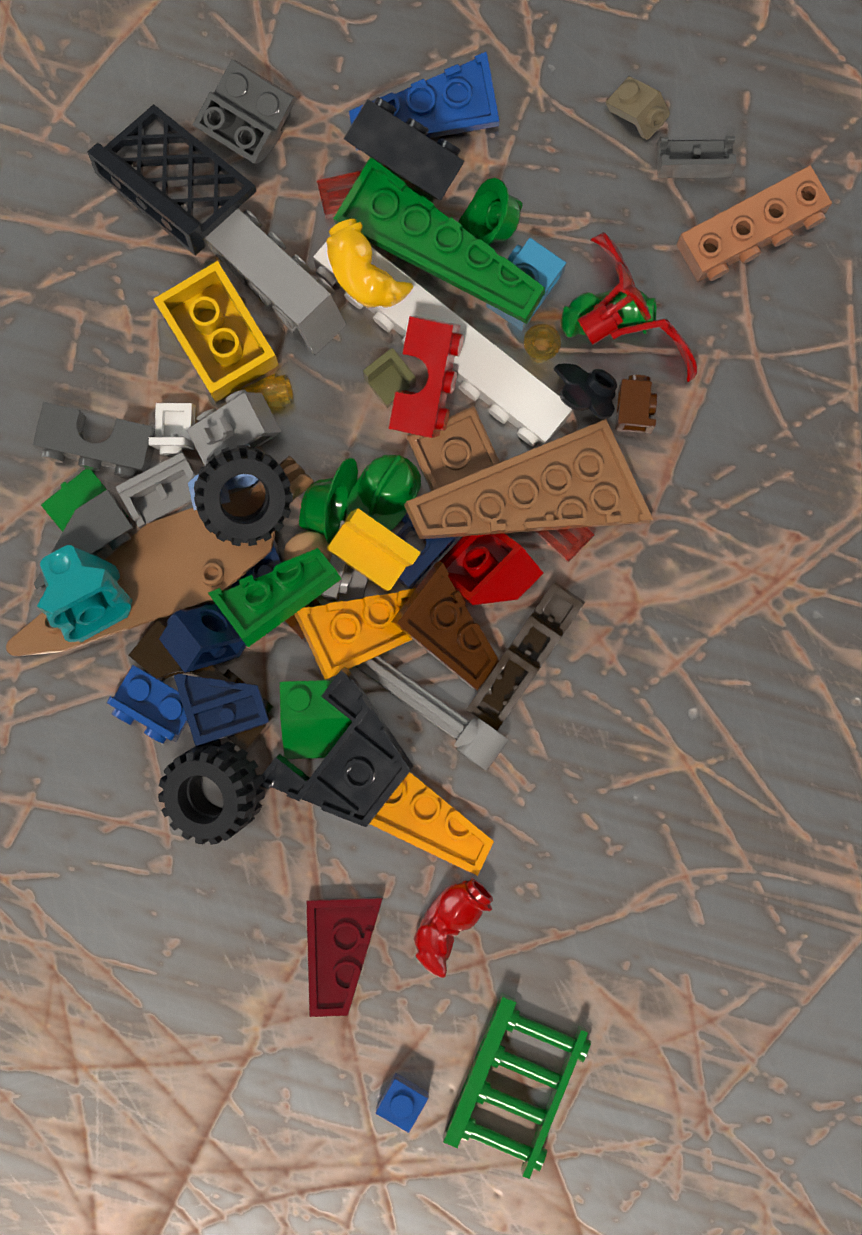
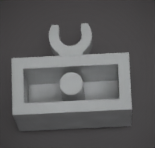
[186,390,281,465]

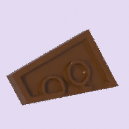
[391,561,499,691]

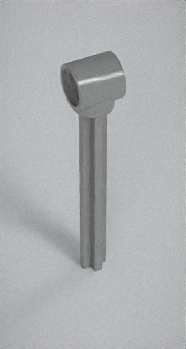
[355,656,509,771]

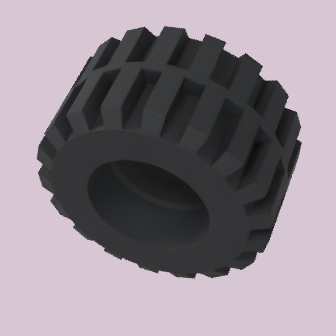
[194,445,293,546]
[158,740,265,845]

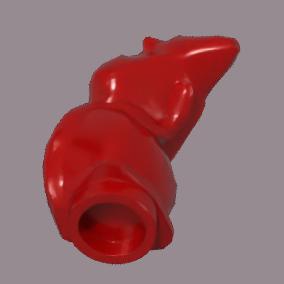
[414,878,493,978]

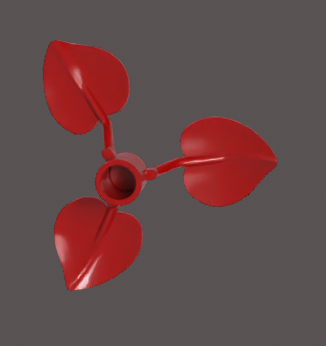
[577,232,697,382]

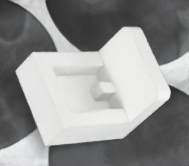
[149,403,196,456]

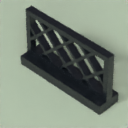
[87,104,257,256]

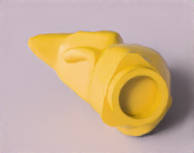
[326,219,413,308]

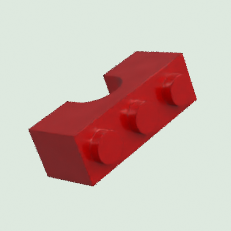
[389,316,464,438]

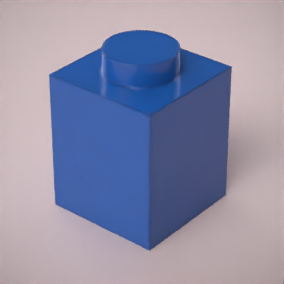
[375,1073,429,1133]

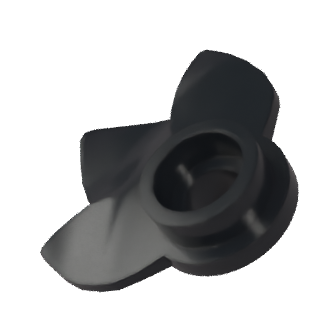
[554,363,617,419]

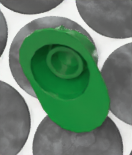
[458,178,523,246]
[347,455,421,531]
[299,458,358,544]

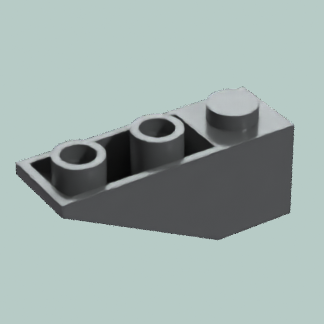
[33,489,135,589]

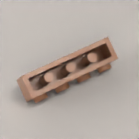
[676,165,832,282]

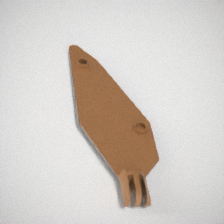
[6,455,314,656]

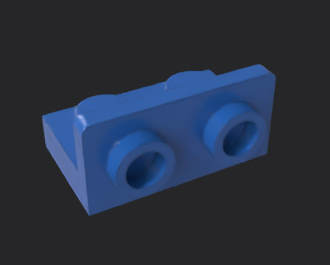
[106,665,188,744]

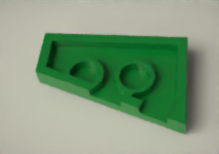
[208,548,342,648]

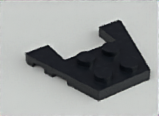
[260,667,414,827]

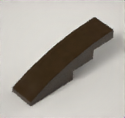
[466,581,585,731]

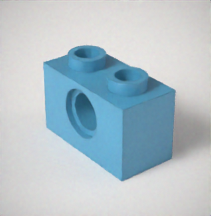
[486,238,567,331]

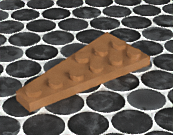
[404,419,653,539]

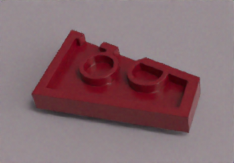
[306,898,383,1017]

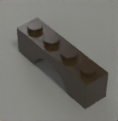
[128,620,277,752]

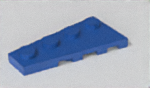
[349,51,500,151]

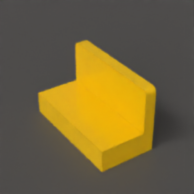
[327,508,421,591]

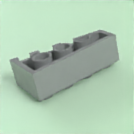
[204,209,346,355]

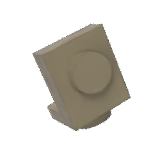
[605,76,670,140]

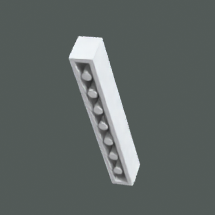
[313,236,573,447]

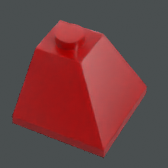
[439,533,544,605]

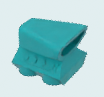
[37,545,132,642]

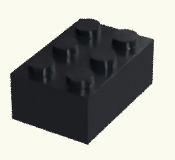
[343,97,465,200]

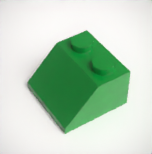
[280,680,357,759]

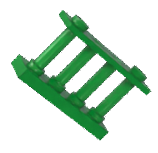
[443,993,591,1179]

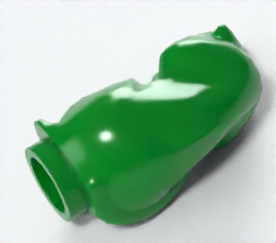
[561,290,657,338]

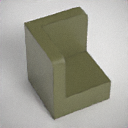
[363,348,416,408]

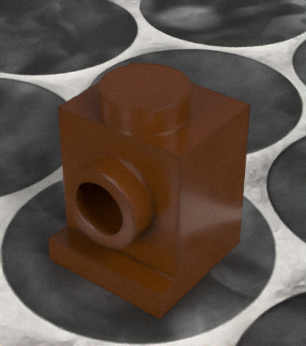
[615,375,657,434]

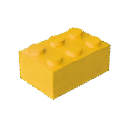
[153,261,279,403]

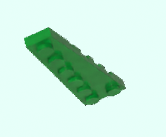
[333,157,546,324]

